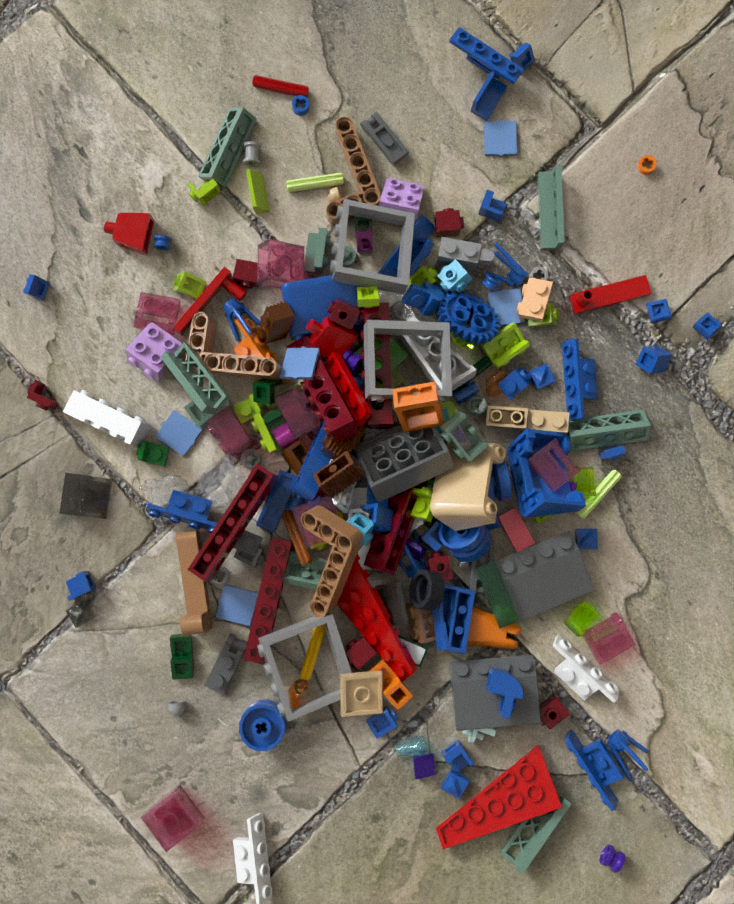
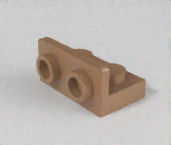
[406,602,436,643]

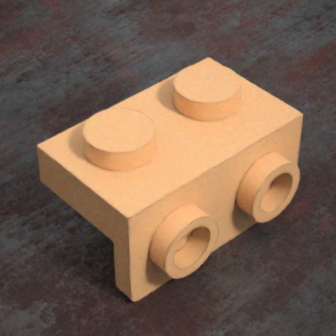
[516,277,553,322]

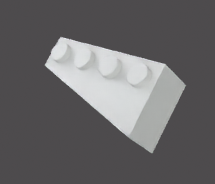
[397,316,477,391]
[63,390,151,447]

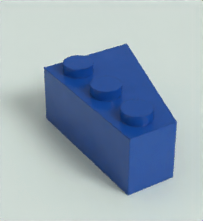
[432,584,475,654]

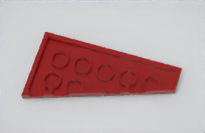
[337,553,418,682]
[436,745,562,850]

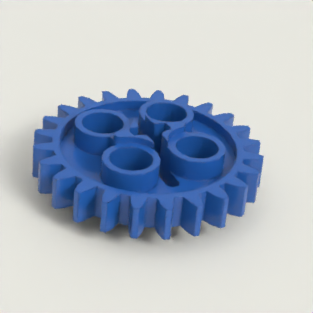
[437,291,500,345]

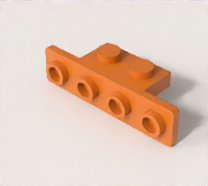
[233,317,292,386]

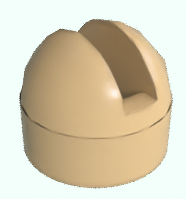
[327,187,342,203]

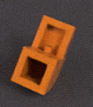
[369,659,413,710]

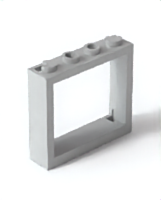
[330,199,415,294]
[364,320,452,402]
[257,612,352,722]

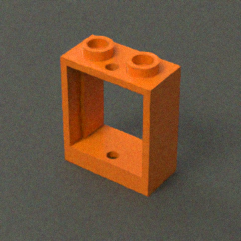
[392,381,445,432]

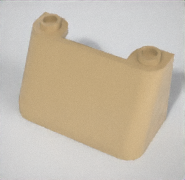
[430,442,506,531]

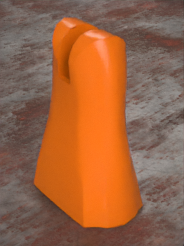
[467,605,522,649]

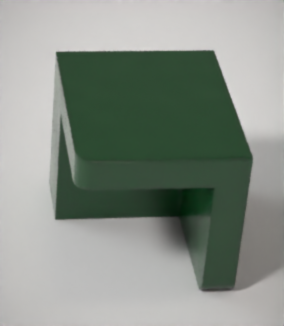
[253,379,283,405]

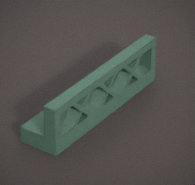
[198,107,257,188]
[538,165,565,250]
[161,342,230,415]
[568,410,651,451]
[499,790,571,874]

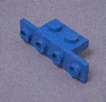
[449,27,524,84]
[378,215,435,277]
[562,339,598,420]
[145,490,217,533]
[565,730,624,811]

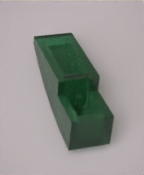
[475,561,519,629]

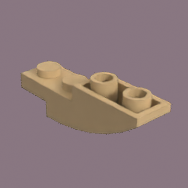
[486,406,570,434]

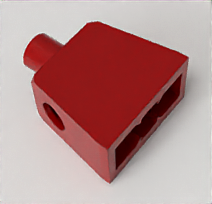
[104,213,154,256]
[306,316,358,359]

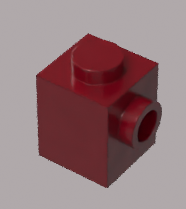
[434,208,464,237]
[233,259,264,289]
[327,297,360,330]
[427,551,453,581]
[345,636,377,669]
[539,694,570,729]

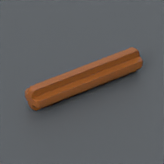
[282,510,312,566]

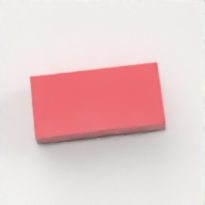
[499,508,535,553]

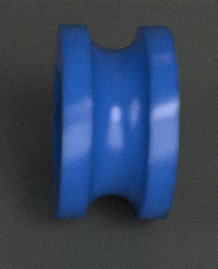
[292,95,309,116]
[153,235,172,251]
[482,274,502,291]

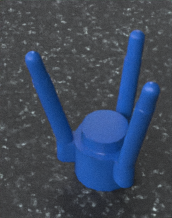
[485,242,528,286]
[223,298,261,341]
[399,530,428,578]
[607,729,648,782]

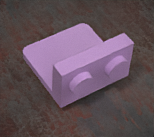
[379,178,424,226]
[125,323,182,382]

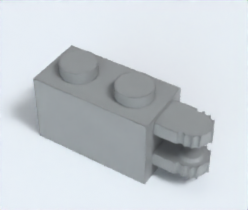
[437,237,495,270]

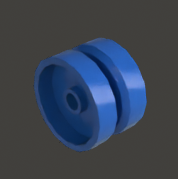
[488,460,512,502]
[439,522,492,562]
[239,699,287,751]

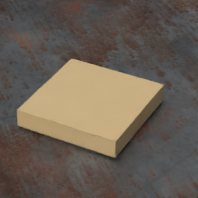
[340,670,383,717]

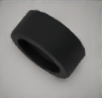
[409,569,445,611]

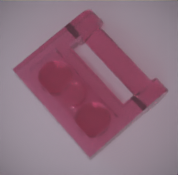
[134,292,181,335]
[528,438,581,492]
[580,612,636,665]

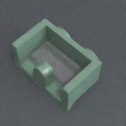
[439,410,489,462]

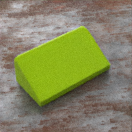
[246,169,270,214]

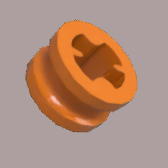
[637,155,657,175]

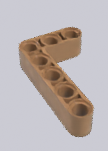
[326,116,381,225]
[185,312,283,380]
[301,505,363,618]
[176,530,213,636]

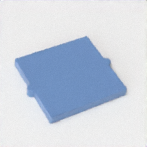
[484,119,517,157]
[488,289,525,326]
[279,346,320,381]
[155,410,203,456]
[216,584,259,626]

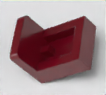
[27,380,58,411]

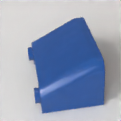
[281,275,365,341]
[507,428,586,518]

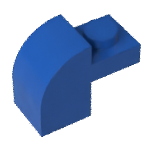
[402,281,445,316]
[486,667,523,719]

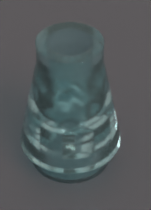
[395,735,427,757]

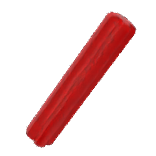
[252,75,309,98]

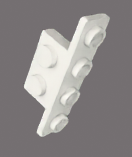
[553,635,619,703]
[233,813,272,904]

